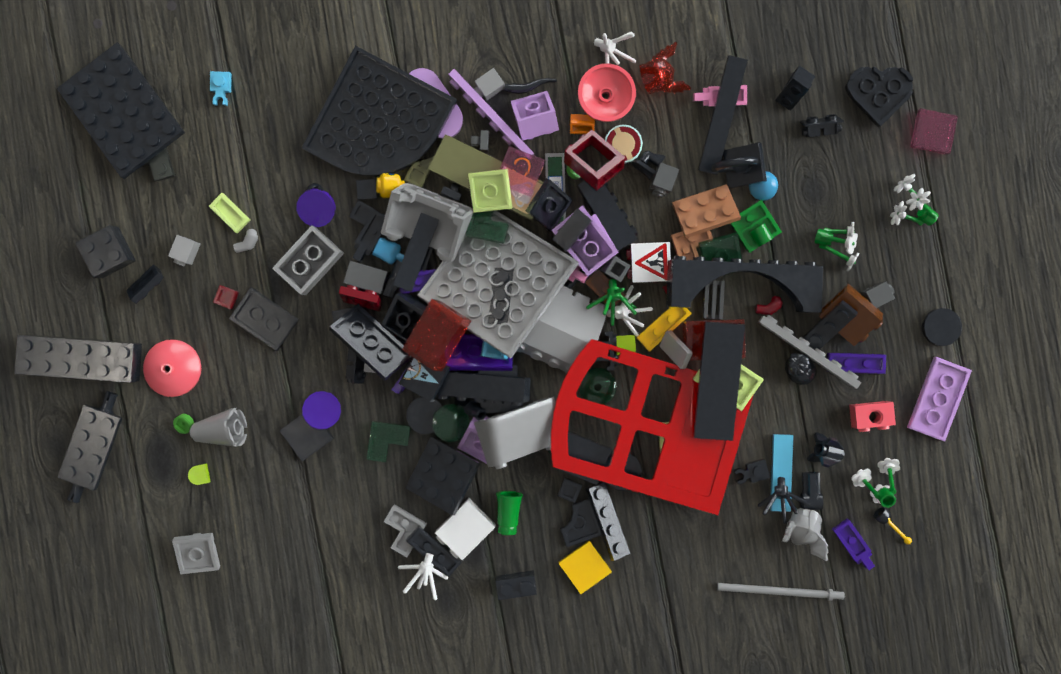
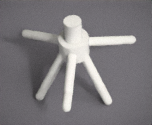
[594,32,636,65]
[607,285,653,337]
[398,553,448,600]

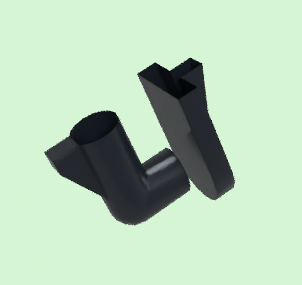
[632,151,666,180]

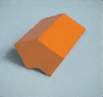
[570,114,595,134]

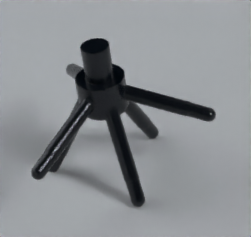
[758,477,810,524]

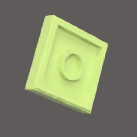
[468,169,513,213]

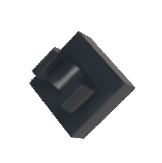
[441,183,462,203]

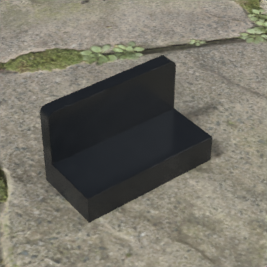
[553,208,593,252]

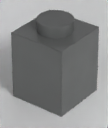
[599,256,631,282]
[860,281,895,308]

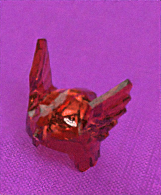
[639,42,691,94]

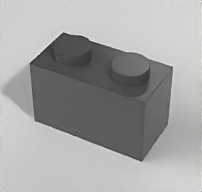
[648,163,679,198]
[344,261,389,295]

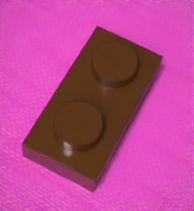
[585,269,626,308]

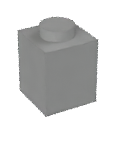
[474,68,505,101]
[168,235,201,266]

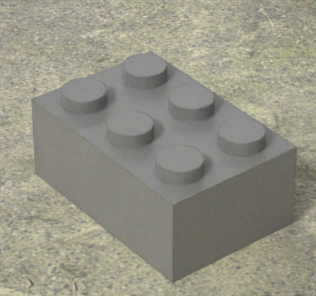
[272,225,344,295]

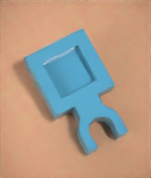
[210,71,232,106]

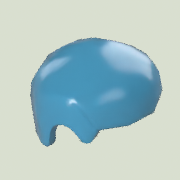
[749,171,778,201]

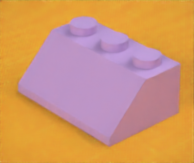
[552,206,618,276]

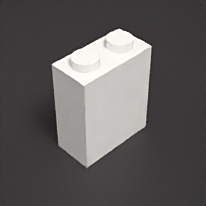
[435,498,496,560]

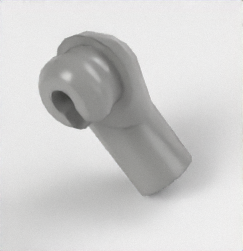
[233,229,258,253]

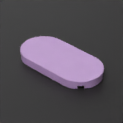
[409,68,463,139]

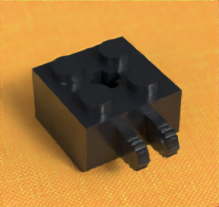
[382,293,437,348]

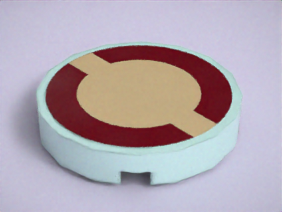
[605,125,643,164]

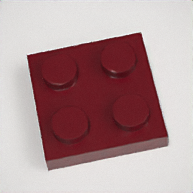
[339,285,382,312]

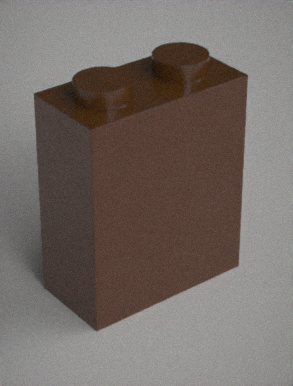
[819,284,883,346]

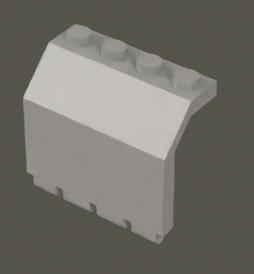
[517,286,607,374]

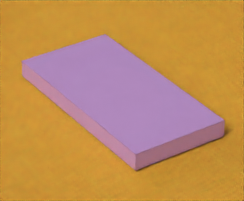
[907,357,972,442]

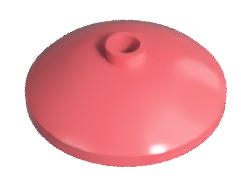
[578,63,636,122]
[143,340,201,397]

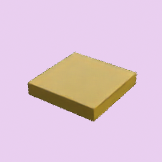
[559,540,612,594]

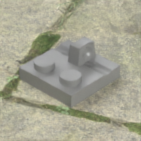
[172,533,220,574]

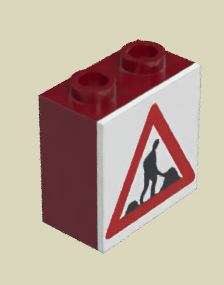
[626,242,671,283]

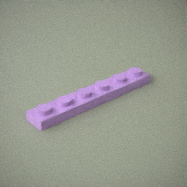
[449,69,534,160]

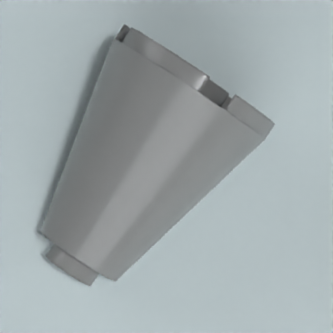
[190,408,247,447]

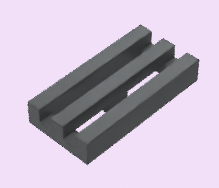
[703,280,725,319]

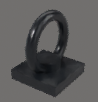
[711,142,767,189]

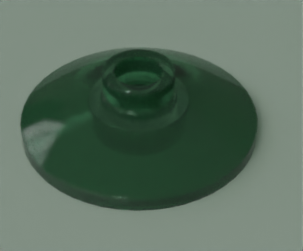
[579,368,617,405]

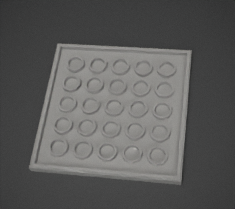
[417,210,579,359]

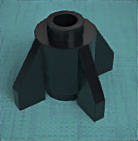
[807,432,844,467]

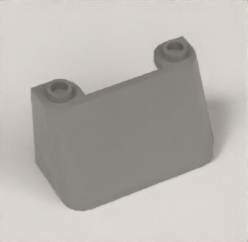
[381,183,473,262]
[474,397,556,469]

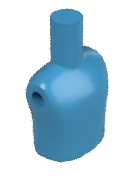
[372,237,404,264]

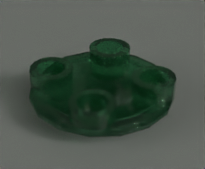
[432,404,470,442]

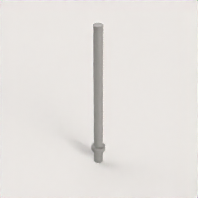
[717,583,845,601]

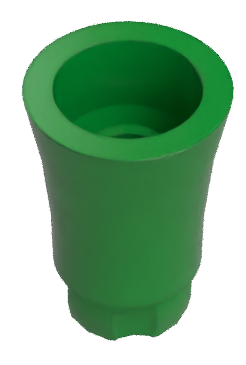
[496,491,523,535]

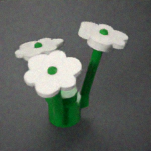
[815,222,859,271]
[851,458,900,508]

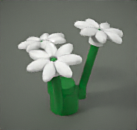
[890,174,938,226]

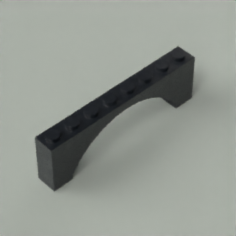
[666,256,823,313]

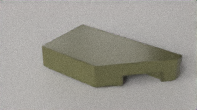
[404,156,434,188]

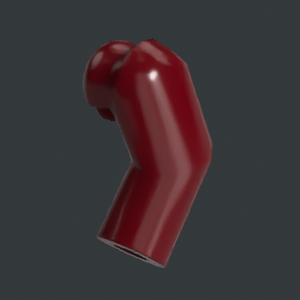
[755,296,783,315]

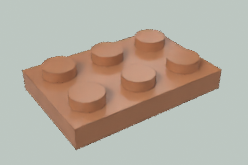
[672,184,741,238]

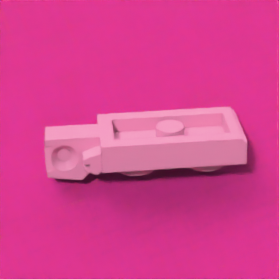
[693,85,747,107]

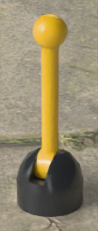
[873,507,912,545]

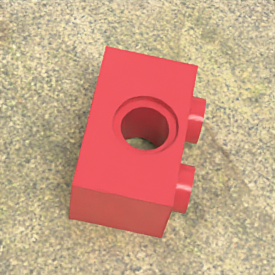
[849,401,896,432]

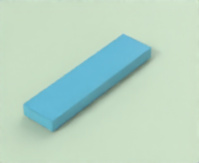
[770,434,793,512]

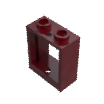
[564,130,626,191]

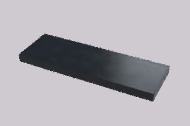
[693,321,745,441]

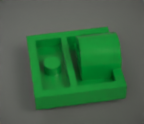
[730,200,782,253]

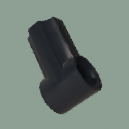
[800,472,823,510]

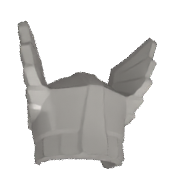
[782,508,829,561]

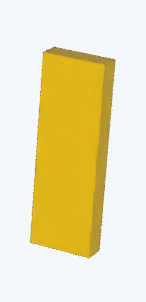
[636,307,692,352]

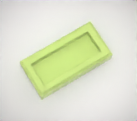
[209,193,251,233]

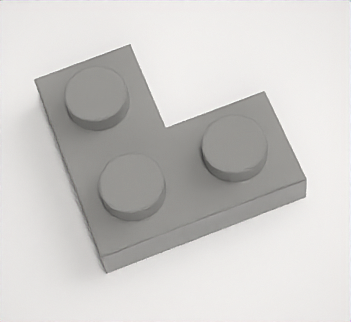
[384,504,427,557]

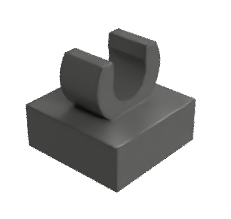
[471,130,489,153]

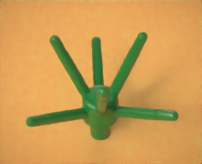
[586,279,637,326]

